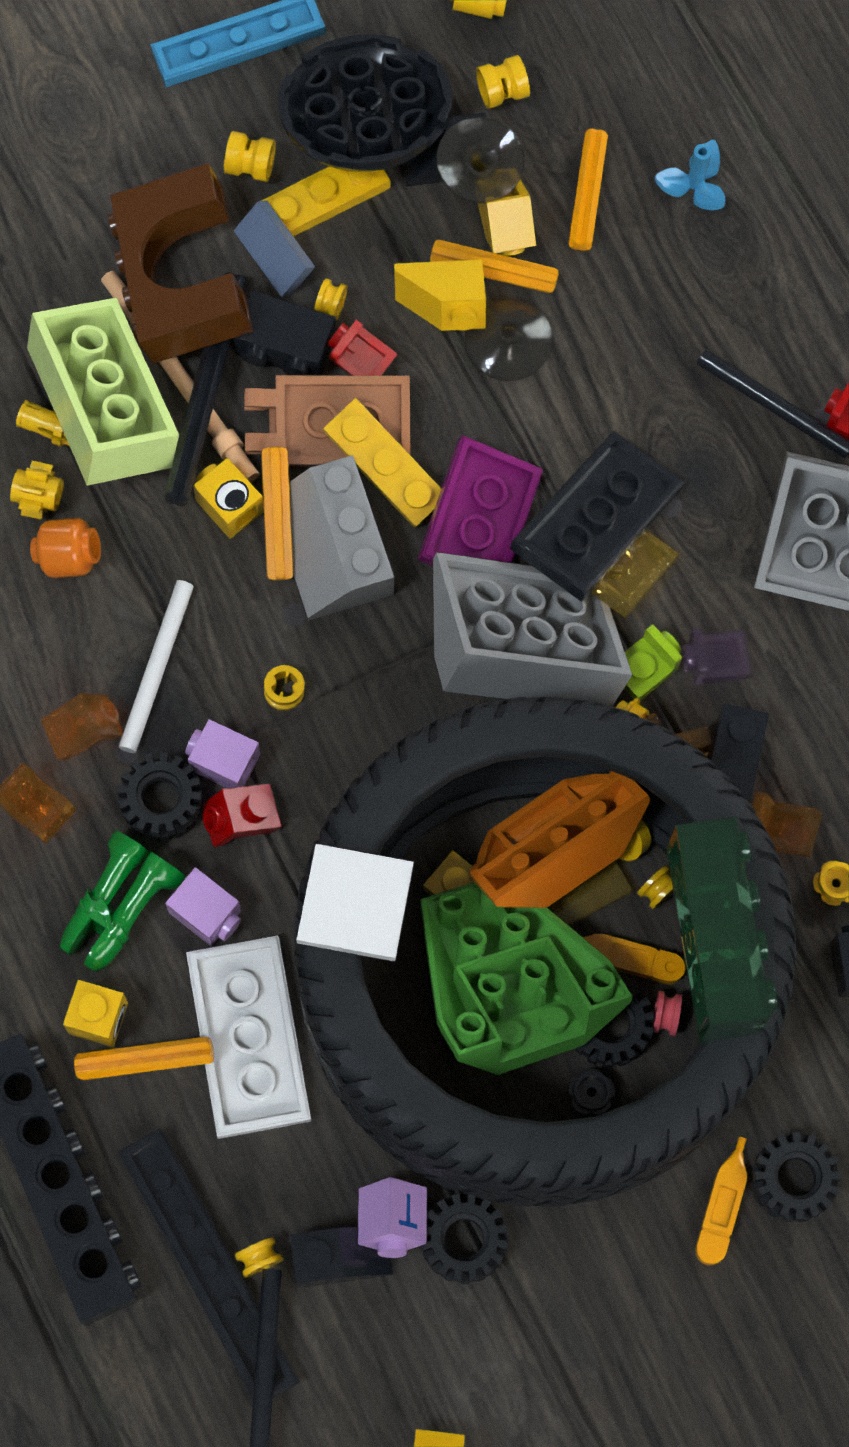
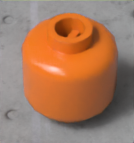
[30,518,101,579]

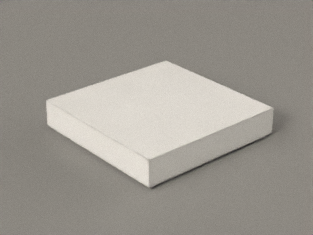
[297,844,414,961]

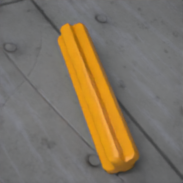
[569,128,608,251]
[430,240,558,293]
[261,447,294,581]
[74,1037,214,1080]

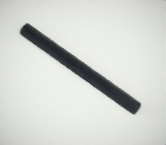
[164,272,246,506]

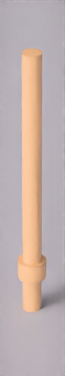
[101,271,259,483]

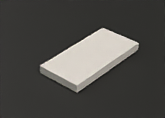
[186,936,312,1139]

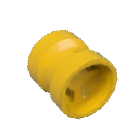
[476,55,530,109]
[224,131,276,182]

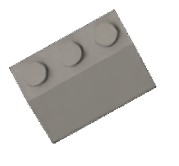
[289,455,394,621]

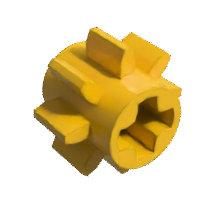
[10,460,64,520]

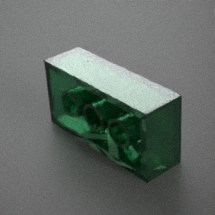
[666,817,777,1043]

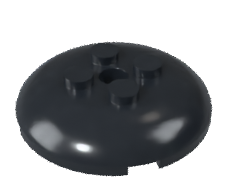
[278,34,452,172]

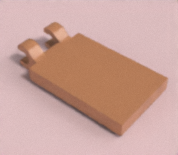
[244,375,410,467]

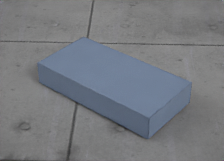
[234,201,315,297]

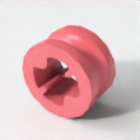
[653,991,682,1036]

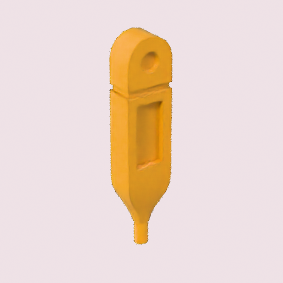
[583,934,685,985]
[695,1137,747,1266]

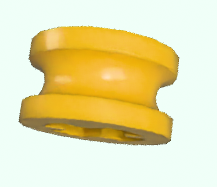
[314,278,348,322]
[264,665,305,711]
[637,865,683,910]
[235,1237,284,1278]

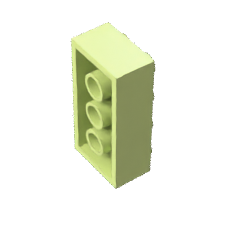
[27,298,179,486]

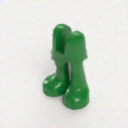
[59,830,187,972]

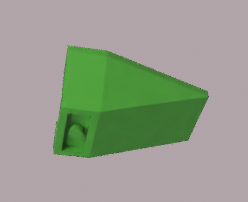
[420,882,632,1075]

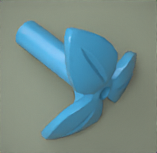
[655,140,726,210]

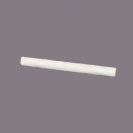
[119,580,194,753]

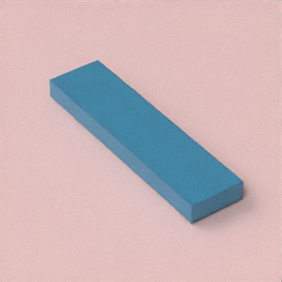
[150,0,326,87]

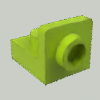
[624,624,682,701]

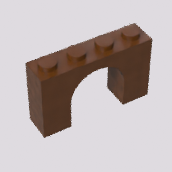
[108,163,253,364]

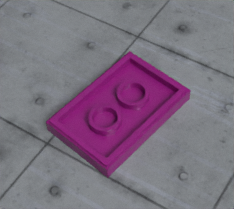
[417,435,543,566]

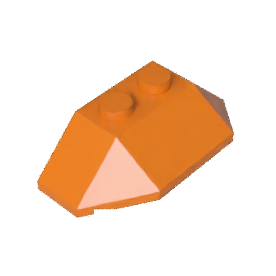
[469,771,650,908]

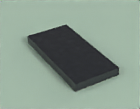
[509,431,685,602]

